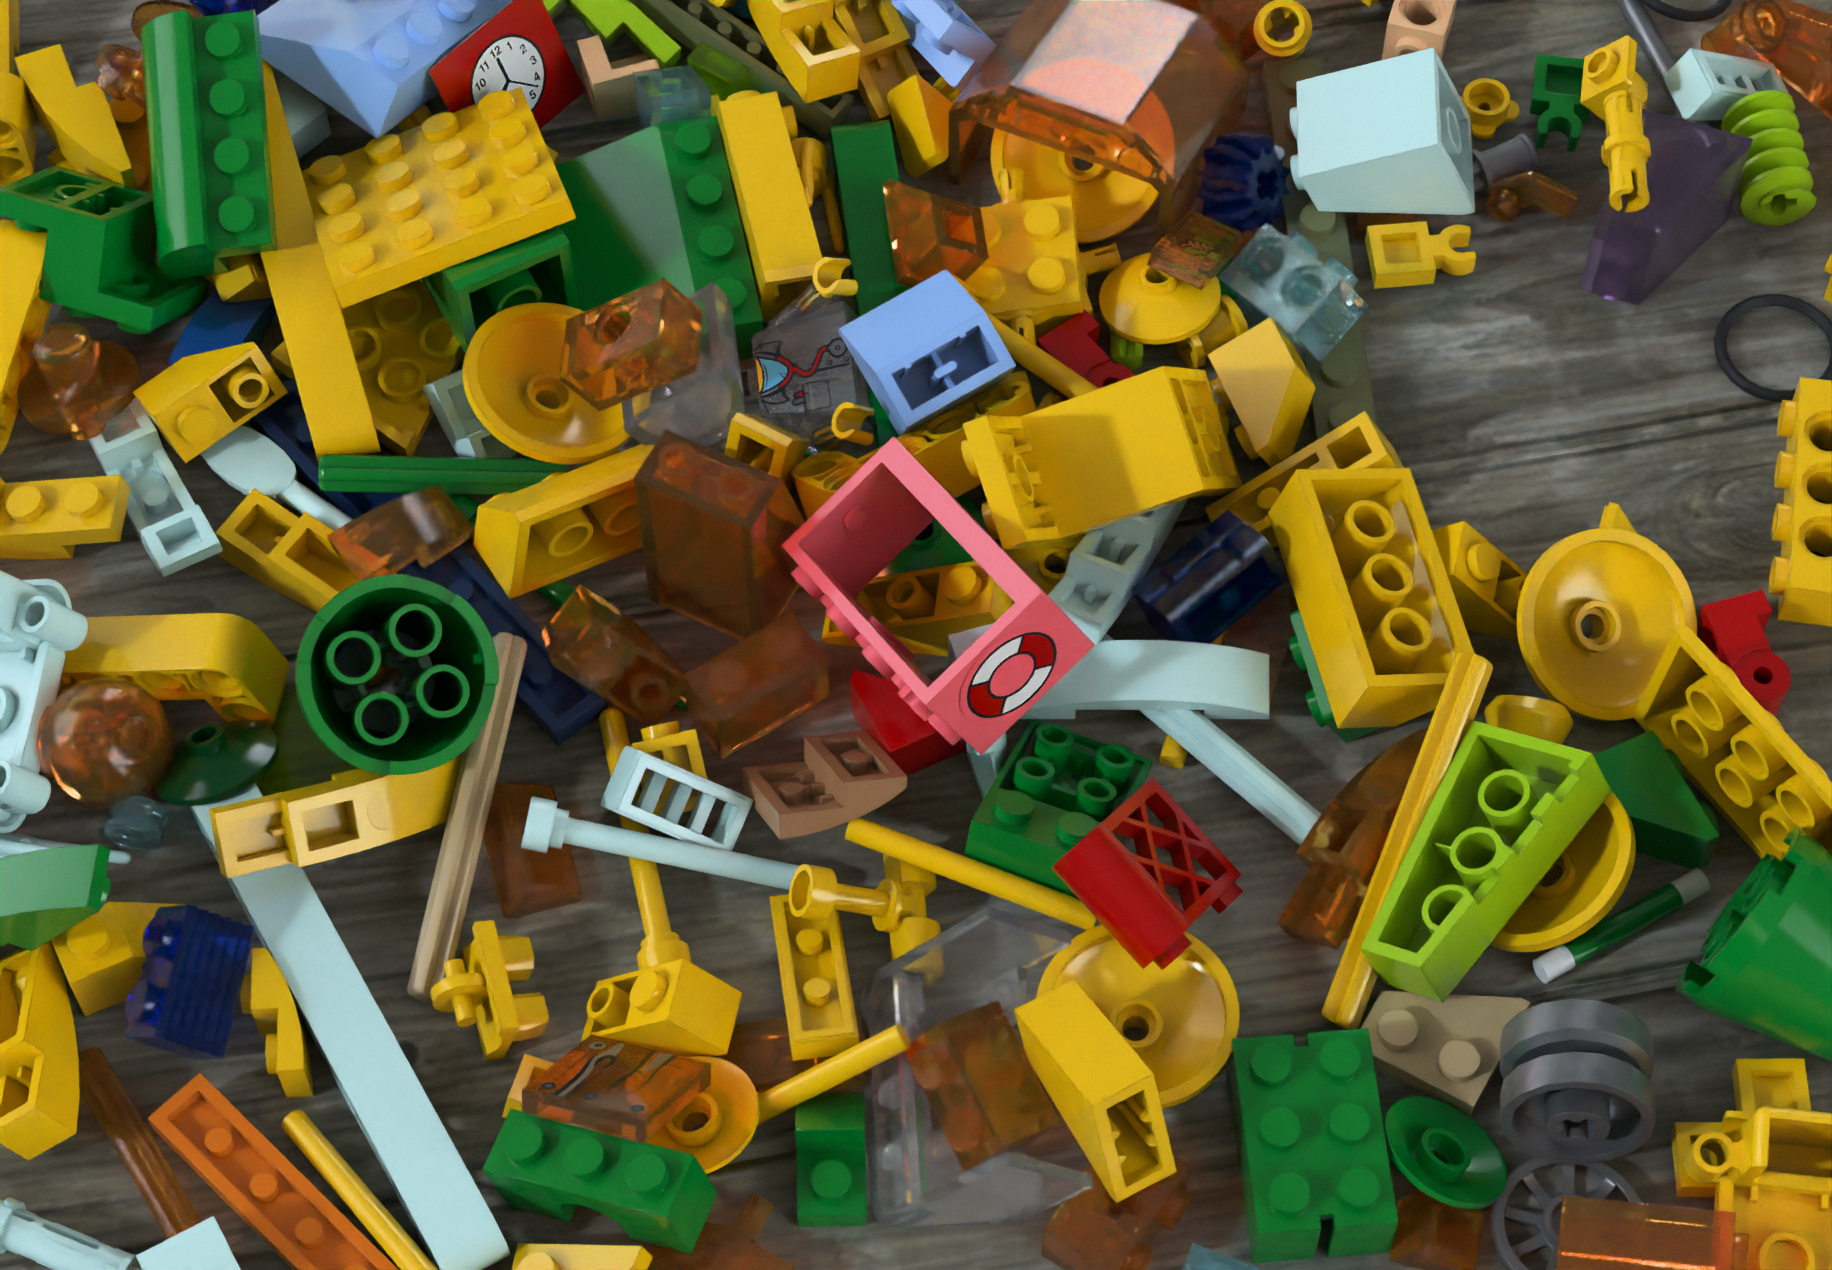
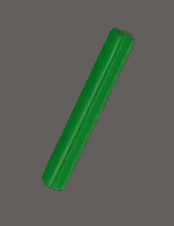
[318,454,567,495]

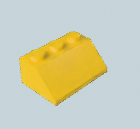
[473,443,688,599]

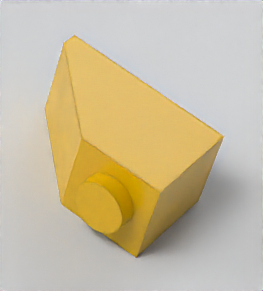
[51,901,210,1017]

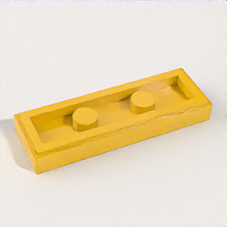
[769,894,860,1061]

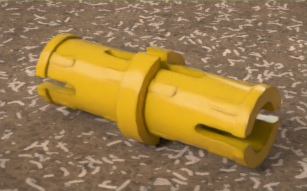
[1601,90,1651,213]

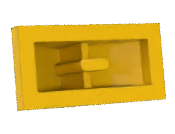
[714,412,811,529]

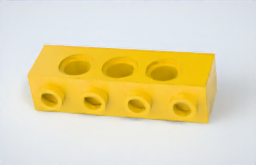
[1768,377,1832,627]

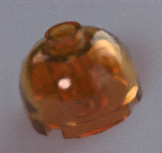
[36,677,174,810]

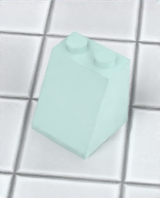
[1290,47,1475,215]

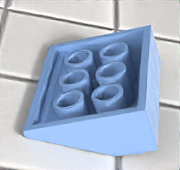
[257,0,513,139]

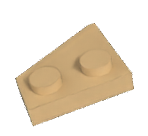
[1360,991,1530,1117]

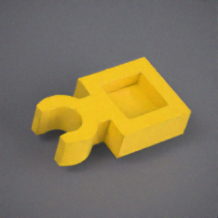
[1365,221,1476,289]

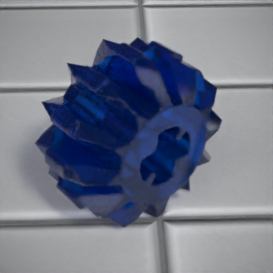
[1196,132,1291,234]

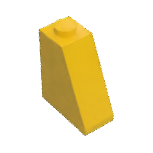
[1014,979,1177,1203]

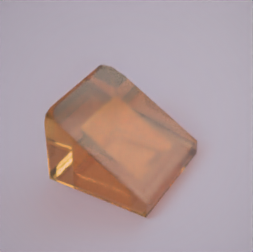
[1390,1191,1485,1270]

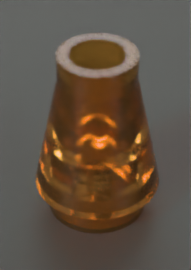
[1701,0,1788,58]

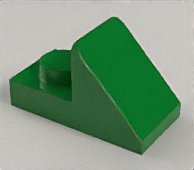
[795,1092,867,1227]

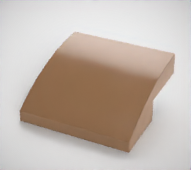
[742,731,907,840]

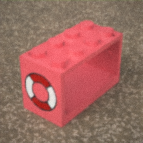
[781,436,1095,755]

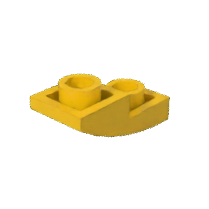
[240,947,313,1098]

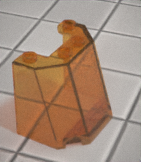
[948,0,1250,252]

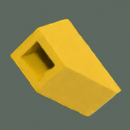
[1208,317,1316,468]
[132,341,288,463]
[1432,521,1528,641]
[581,958,742,1062]

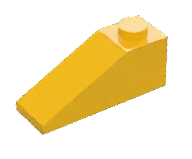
[1205,411,1404,559]

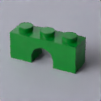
[482,1109,718,1254]

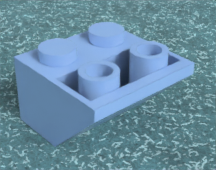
[838,269,1016,436]

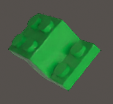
[0,165,209,334]

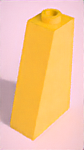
[716,90,822,323]

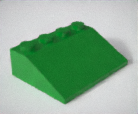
[555,116,763,374]

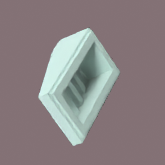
[1664,48,1790,121]
[601,746,754,851]

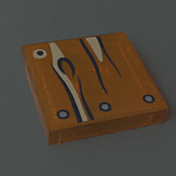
[522,1034,711,1143]

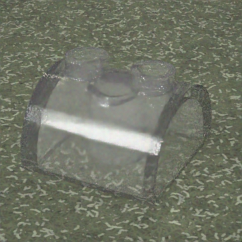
[615,282,745,451]

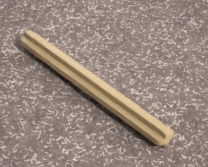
[407,632,528,1003]

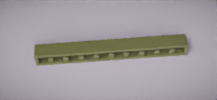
[628,0,853,141]

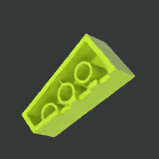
[1360,720,1612,1003]

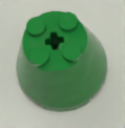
[295,574,499,775]
[1676,827,1832,1062]

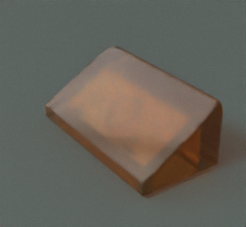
[483,783,583,918]

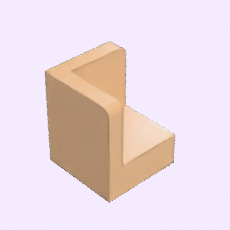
[577,35,664,121]

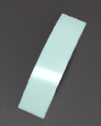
[80,395,223,577]
[1019,640,1269,719]

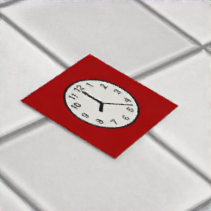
[428,0,585,130]

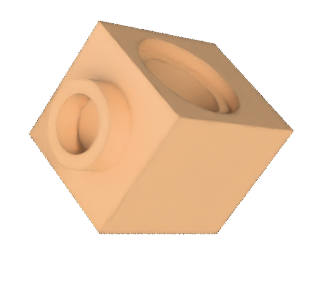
[1381,0,1457,60]

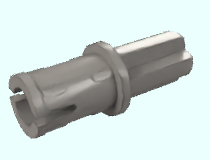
[1472,133,1538,195]

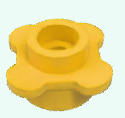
[1460,78,1520,139]

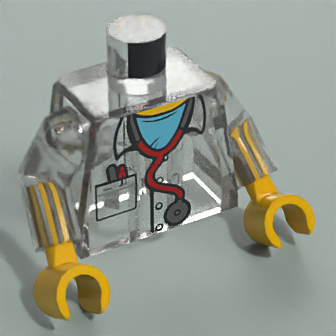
[724,257,875,453]

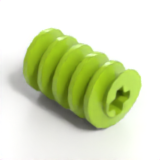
[1721,90,1817,226]

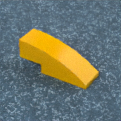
[745,0,861,104]
[14,44,138,189]
[215,488,397,612]
[0,940,80,1161]

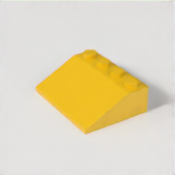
[1632,623,1832,859]

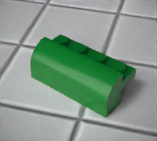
[141,10,278,280]

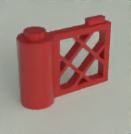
[1051,777,1243,970]

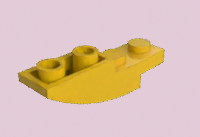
[0,475,131,560]
[209,753,462,878]

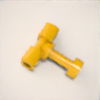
[789,854,944,980]

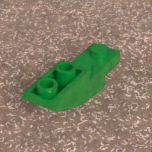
[0,844,111,951]

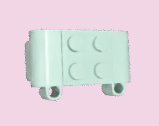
[0,570,88,833]

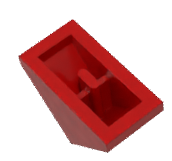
[850,669,966,776]

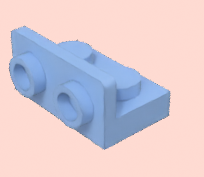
[891,0,997,90]

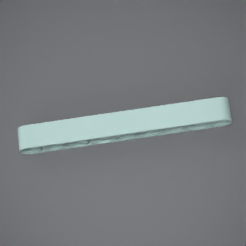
[190,783,510,1270]

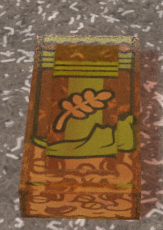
[1147,210,1244,290]

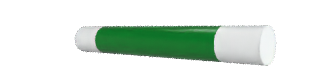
[1532,868,1710,984]

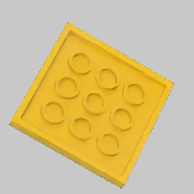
[301,87,576,309]

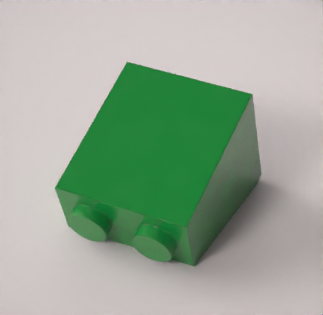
[421,226,580,354]

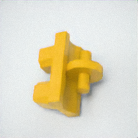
[430,920,549,1060]

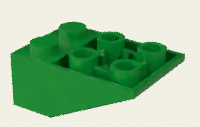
[958,719,1153,899]

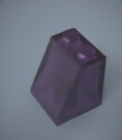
[1580,109,1753,305]

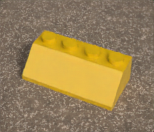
[1268,468,1475,729]

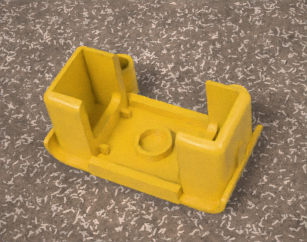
[1683,1106,1832,1270]

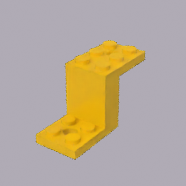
[961,366,1243,549]

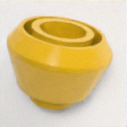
[1484,695,1574,745]

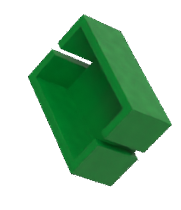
[1226,1028,1398,1264]

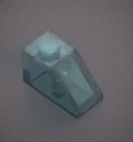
[633,65,711,131]

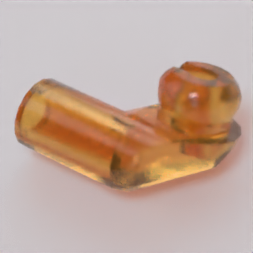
[1486,170,1578,222]

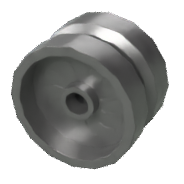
[1500,999,1656,1163]

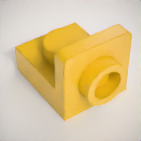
[1580,35,1648,130]
[630,720,708,817]

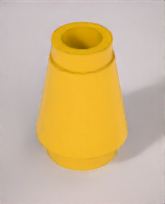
[1253,0,1312,60]

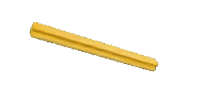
[1321,651,1493,1029]

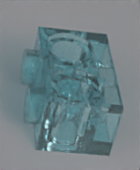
[1218,223,1369,362]

